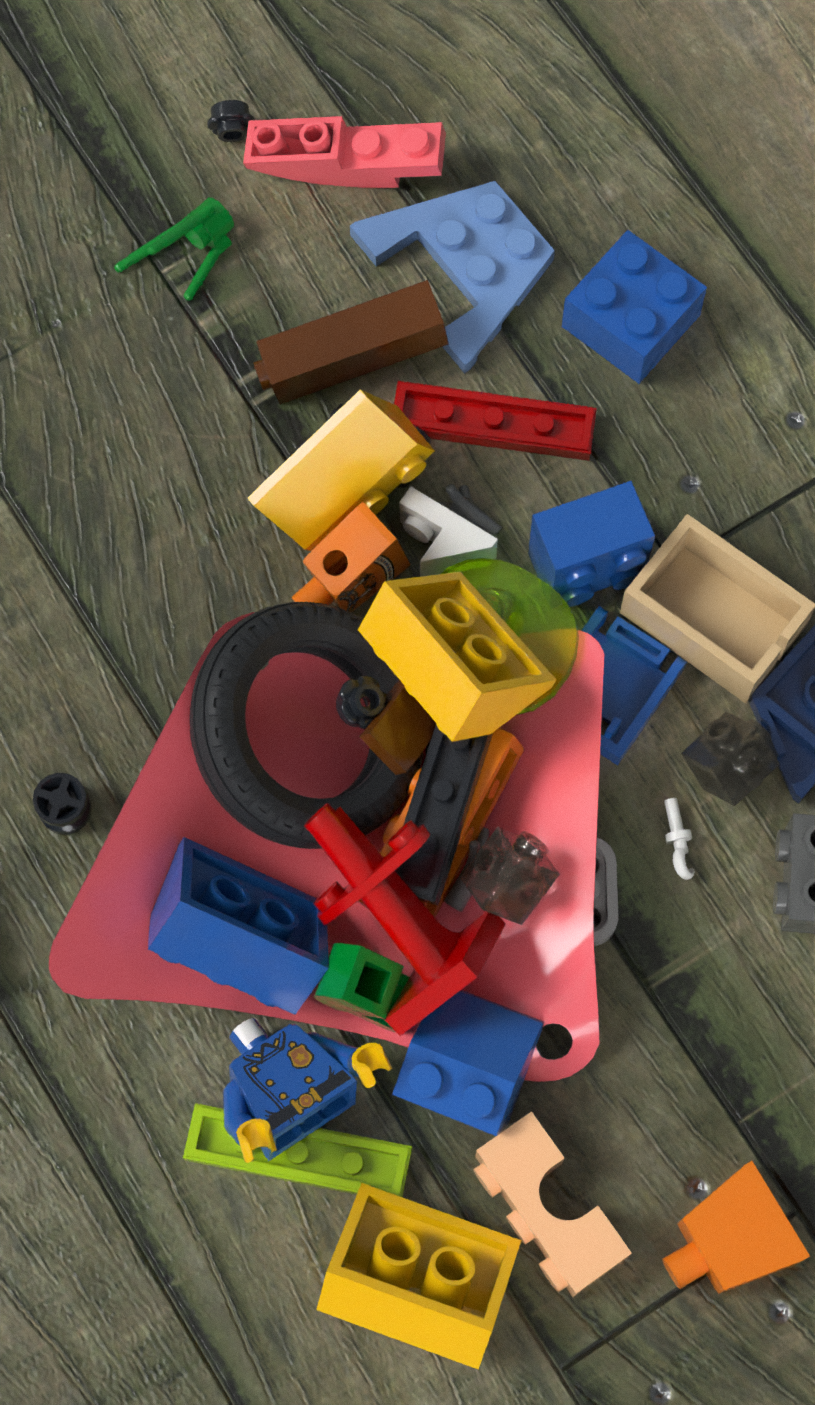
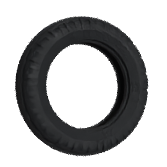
[190,602,425,849]

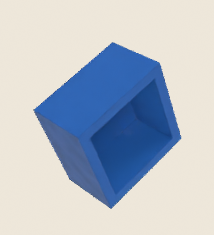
[562,230,707,384]
[528,481,655,608]

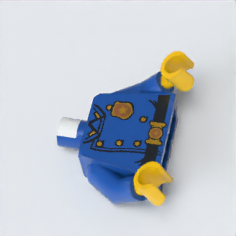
[223,1018,392,1163]

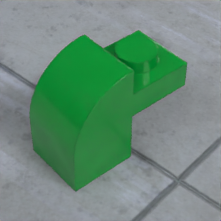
[314,943,410,1032]

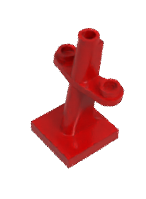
[304,803,506,1036]

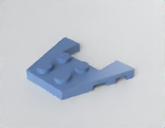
[350,181,555,374]

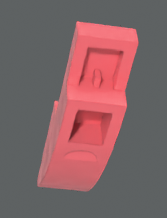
[243,116,446,188]

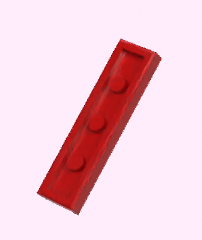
[394,381,597,461]

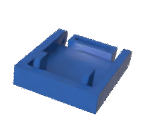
[581,606,687,766]

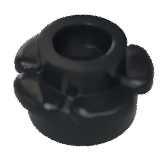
[207,100,255,142]
[336,676,388,729]

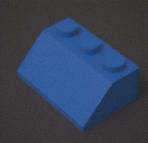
[148,837,329,1015]

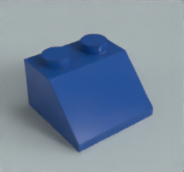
[392,990,545,1136]

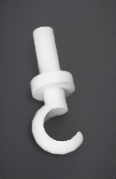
[664,798,695,880]

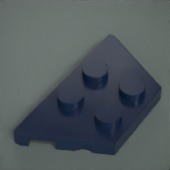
[748,625,815,804]

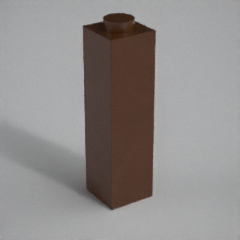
[253,280,449,405]

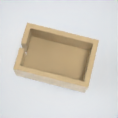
[620,514,815,704]

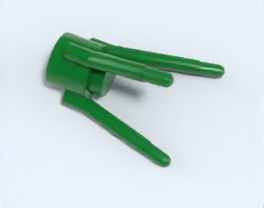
[114,197,234,301]

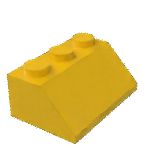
[248,389,435,551]
[358,572,556,742]
[316,1183,521,1369]

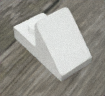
[399,487,498,577]

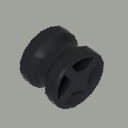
[33,773,92,835]

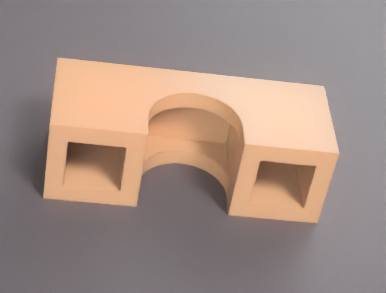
[473,1111,632,1297]

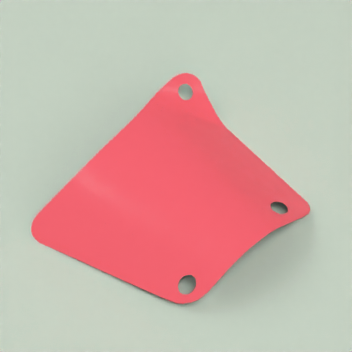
[49,612,604,1082]

